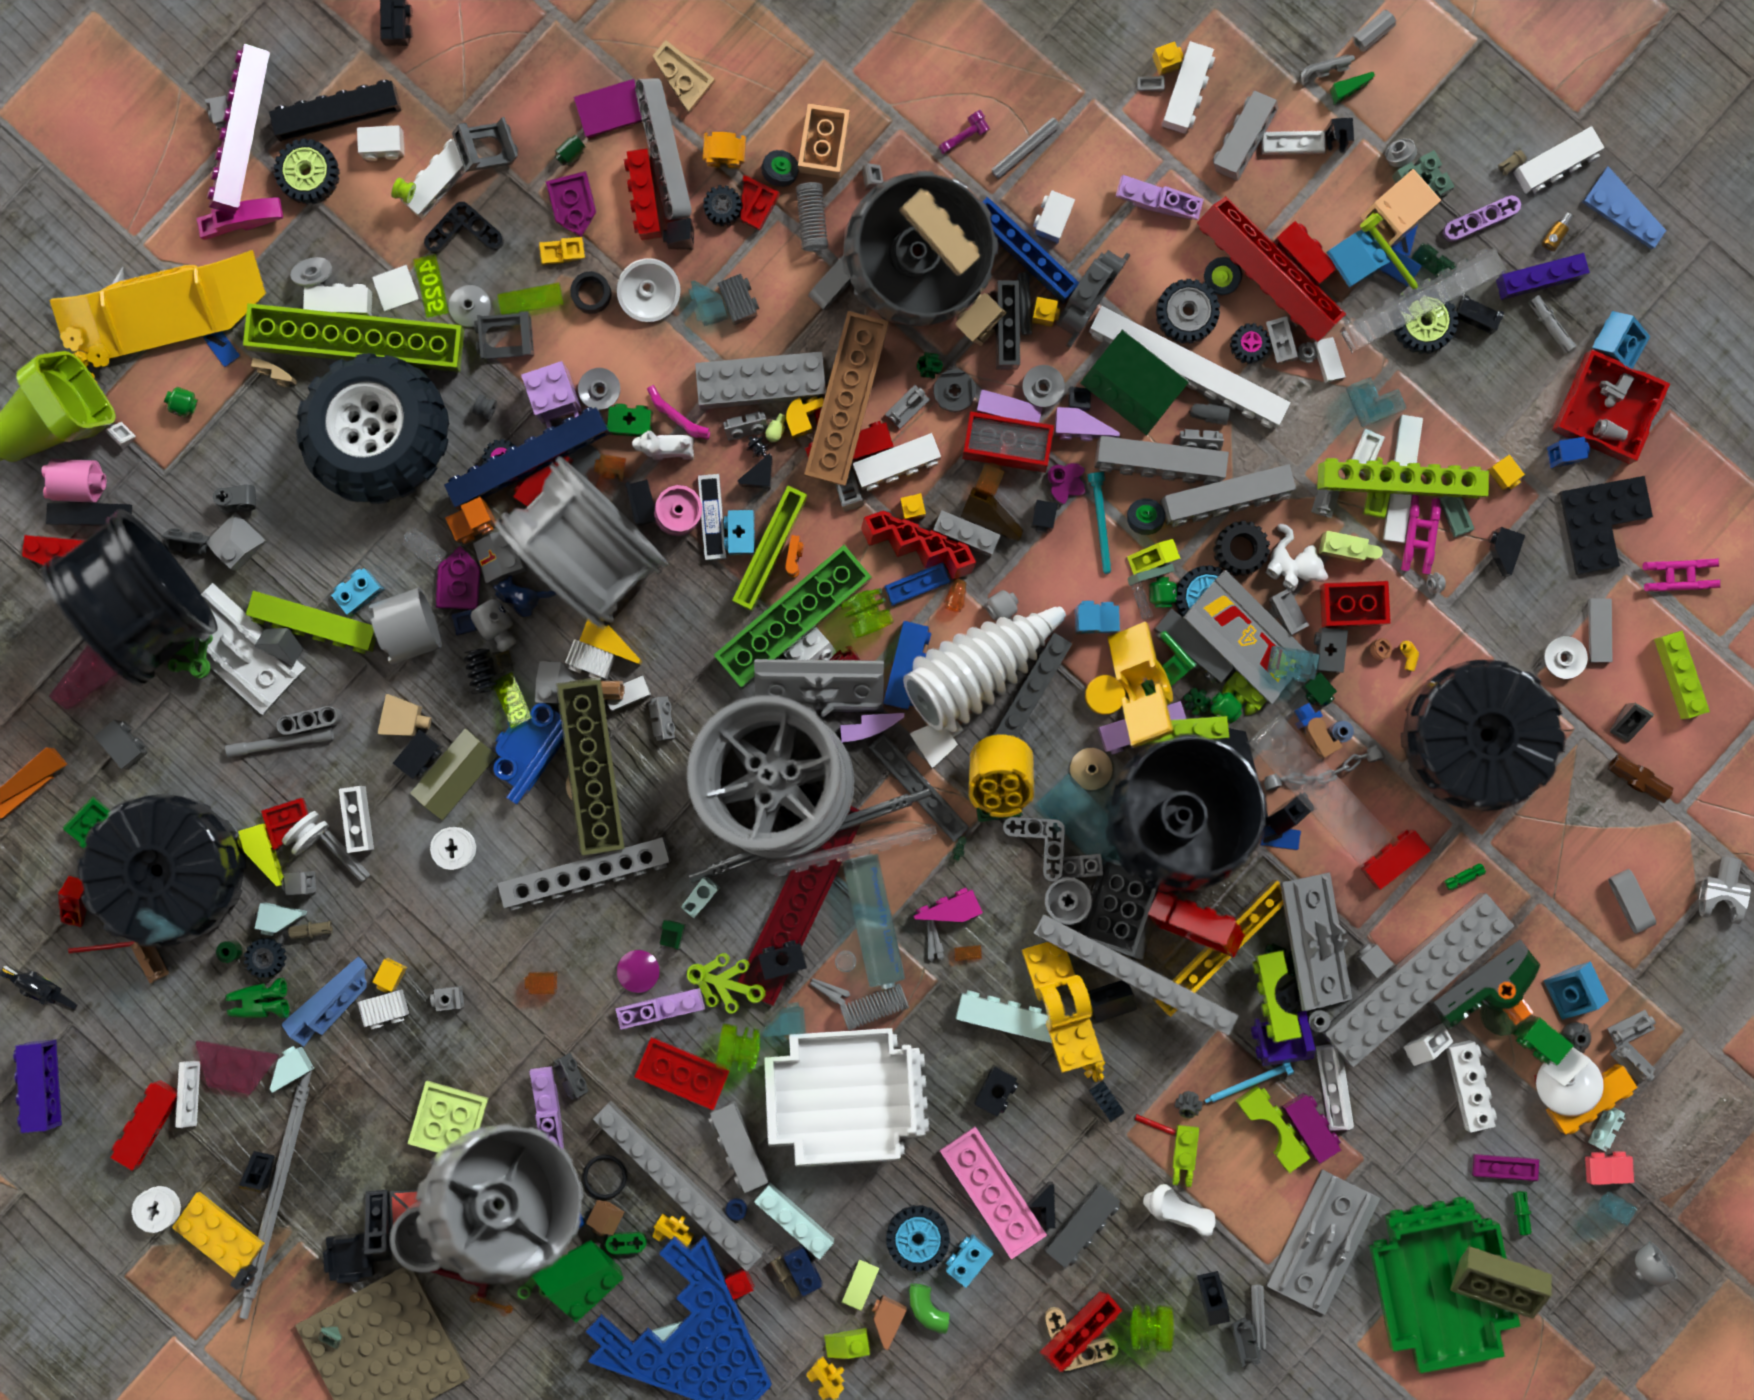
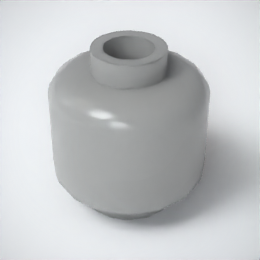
[986,590,1019,621]

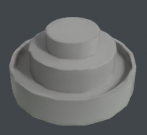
[1385,138,1417,167]

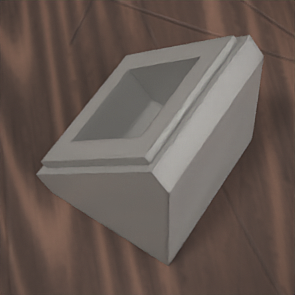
[862,163,883,189]

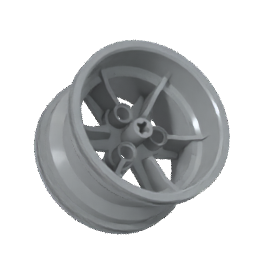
[687,696,855,859]

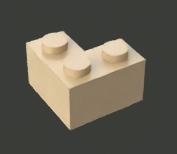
[955,293,1006,346]

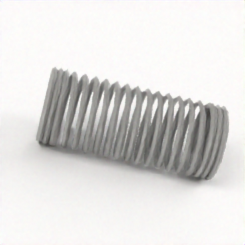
[796,182,828,251]
[840,983,909,1031]

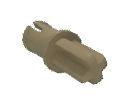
[288,920,333,939]
[769,1255,801,1298]

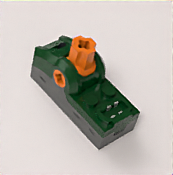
[1430,939,1540,1029]

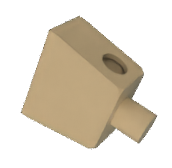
[377,694,432,736]

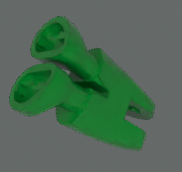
[225,978,290,1019]

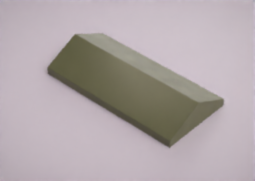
[410,728,498,820]

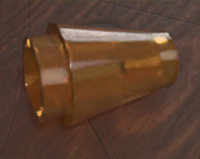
[944,579,967,612]

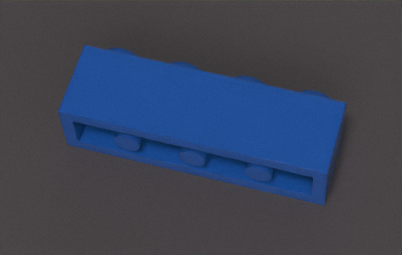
[883,621,931,710]

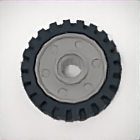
[1156,279,1220,344]

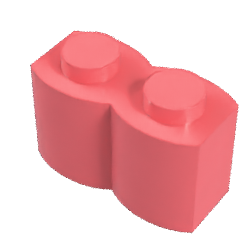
[1585,1151,1634,1185]

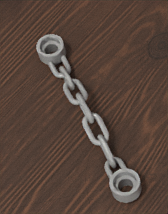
[1264,746,1385,791]

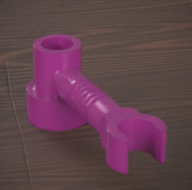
[939,110,990,154]

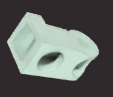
[681,877,721,918]

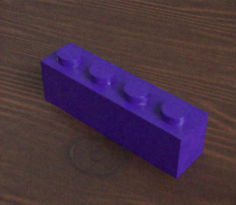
[1496,253,1590,300]

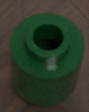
[555,135,586,166]
[216,940,243,963]

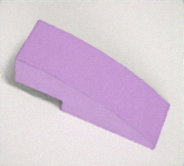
[977,390,1042,423]
[841,713,904,743]

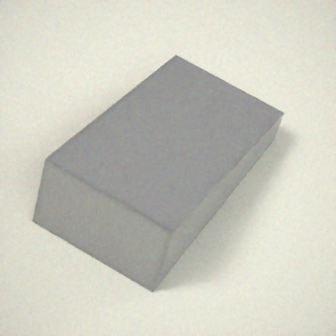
[1138,76,1164,91]

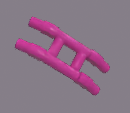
[647,385,711,440]
[1401,495,1441,574]
[1642,558,1721,592]

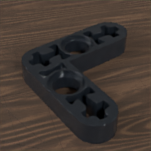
[424,201,504,254]

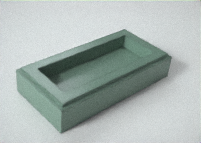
[1438,497,1475,538]
[1127,563,1175,586]

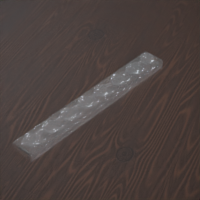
[767,824,937,877]

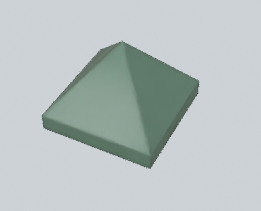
[318,1326,342,1349]

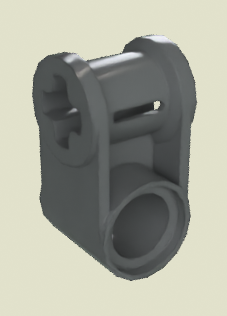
[212,484,256,513]

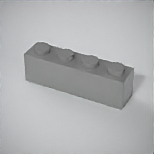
[1213,90,1278,181]
[708,1101,769,1193]

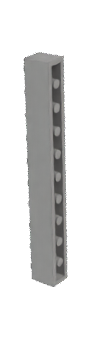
[1034,914,1238,1036]
[593,1101,763,1271]

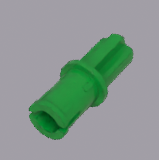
[1513,1191,1532,1236]

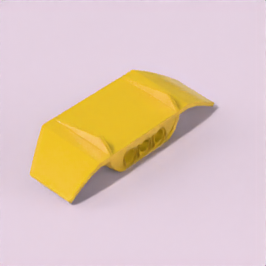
[49,250,266,359]

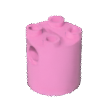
[42,459,107,502]

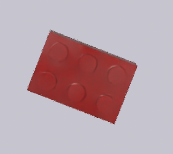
[1320,581,1391,628]

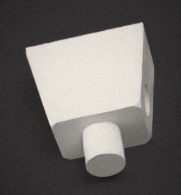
[910,720,963,768]

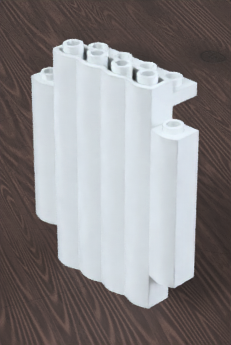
[765,1028,929,1167]

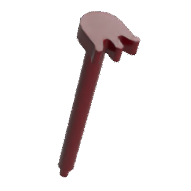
[430,1267,490,1299]

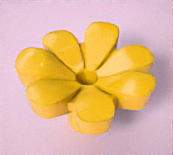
[1082,1060,1105,1082]

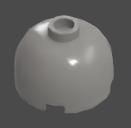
[1635,1242,1678,1287]

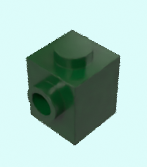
[1301,672,1337,707]

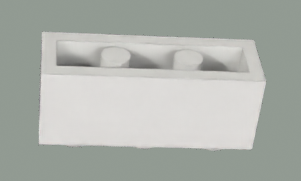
[303,283,372,316]
[339,786,374,853]

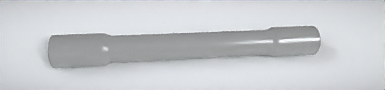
[225,727,334,758]

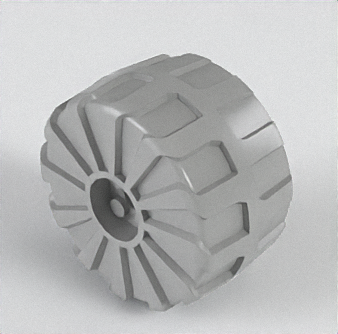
[416,1124,583,1283]

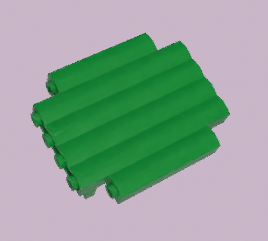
[1369,1197,1521,1373]

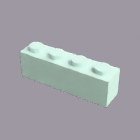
[754,1182,834,1259]

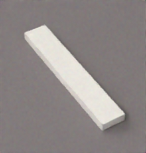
[1383,415,1423,543]

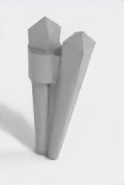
[928,920,944,962]
[810,978,851,1005]

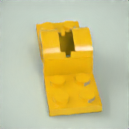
[1107,622,1174,748]
[1022,942,1104,1073]

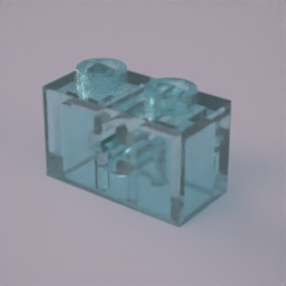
[1267,646,1319,682]

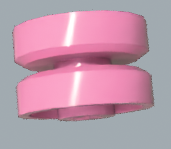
[654,485,702,536]

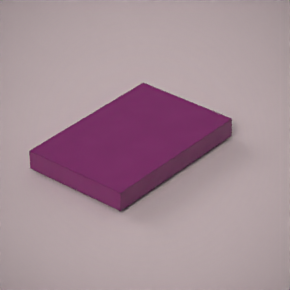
[574,79,643,138]

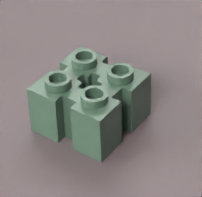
[1392,150,1455,198]

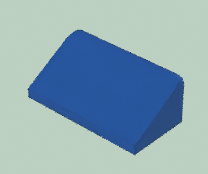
[1380,247,1422,287]

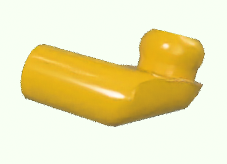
[1400,641,1419,672]

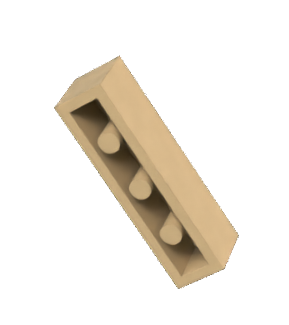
[899,189,980,276]

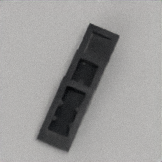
[46,503,132,527]

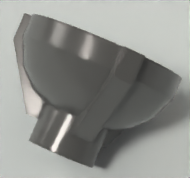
[1559,1022,1592,1053]

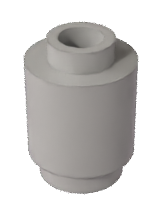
[1307,1009,1330,1032]

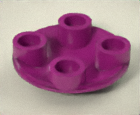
[617,950,660,993]

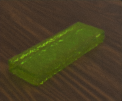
[497,282,564,315]

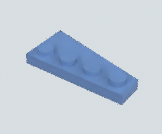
[1582,167,1666,249]

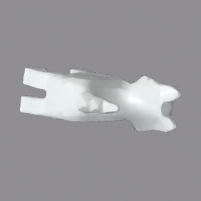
[632,431,694,460]

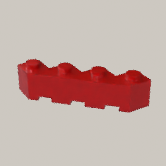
[861,510,976,580]

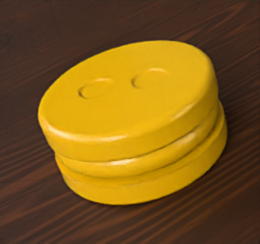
[1085,675,1125,715]

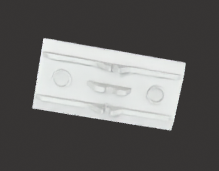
[194,583,306,715]

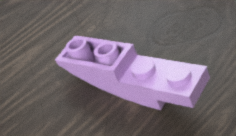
[1116,175,1204,220]
[616,988,705,1030]
[530,1066,564,1149]

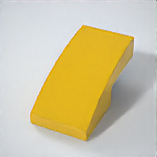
[539,237,585,265]

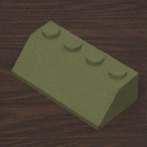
[1451,1246,1552,1319]

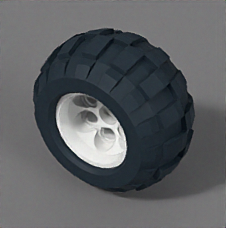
[296,353,449,504]

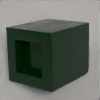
[659,919,686,950]

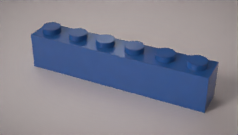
[983,197,1079,304]

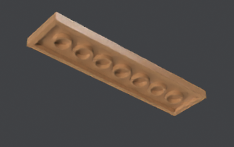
[804,311,889,487]

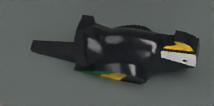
[0,966,78,1009]

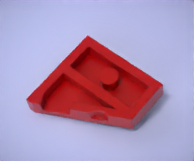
[741,175,781,231]
[261,798,309,850]

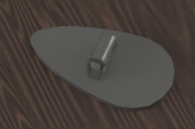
[568,445,602,487]

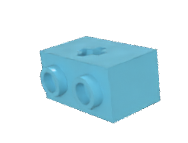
[724,510,755,555]

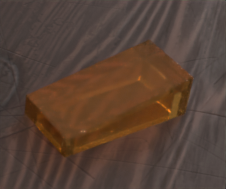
[954,945,982,961]

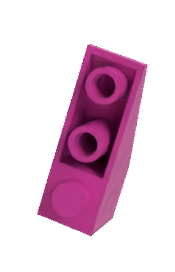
[913,887,983,922]

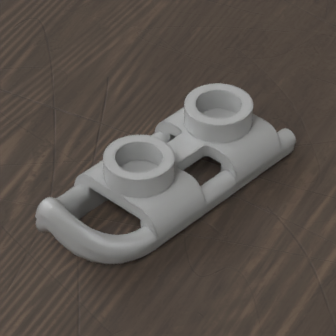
[1301,54,1355,85]

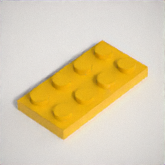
[172,1192,265,1278]

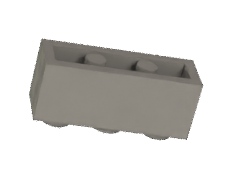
[933,510,1000,557]

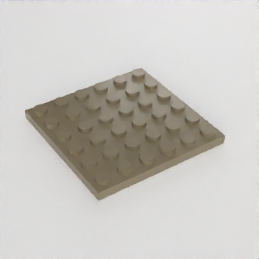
[295,1266,471,1400]

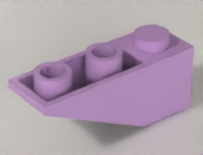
[1054,407,1120,441]

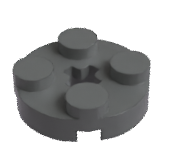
[934,369,976,412]

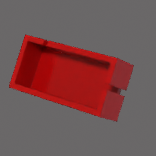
[1148,891,1245,958]

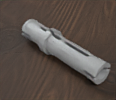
[1528,295,1577,353]

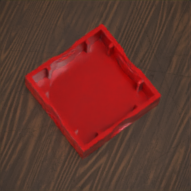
[1552,350,1670,464]

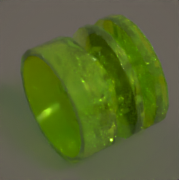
[840,588,894,639]
[716,1023,761,1074]
[1130,1304,1174,1353]

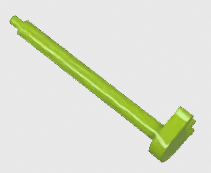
[1360,213,1420,291]

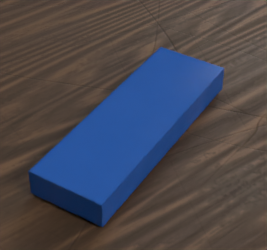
[884,562,951,606]

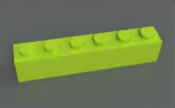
[732,486,808,612]
[246,591,377,654]

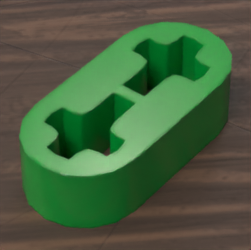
[605,1232,647,1254]

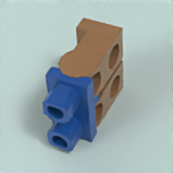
[1294,703,1343,760]

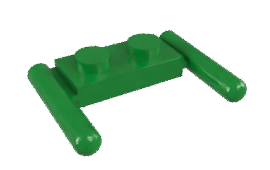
[1141,631,1196,696]

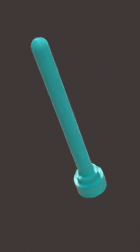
[1087,472,1111,574]

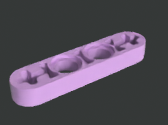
[1442,195,1521,242]

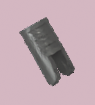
[1189,403,1230,426]

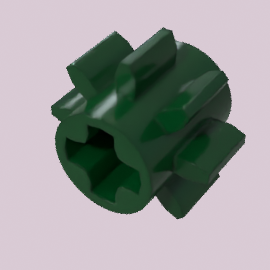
[917,352,943,379]

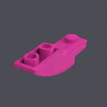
[197,198,283,240]

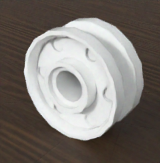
[282,811,329,856]

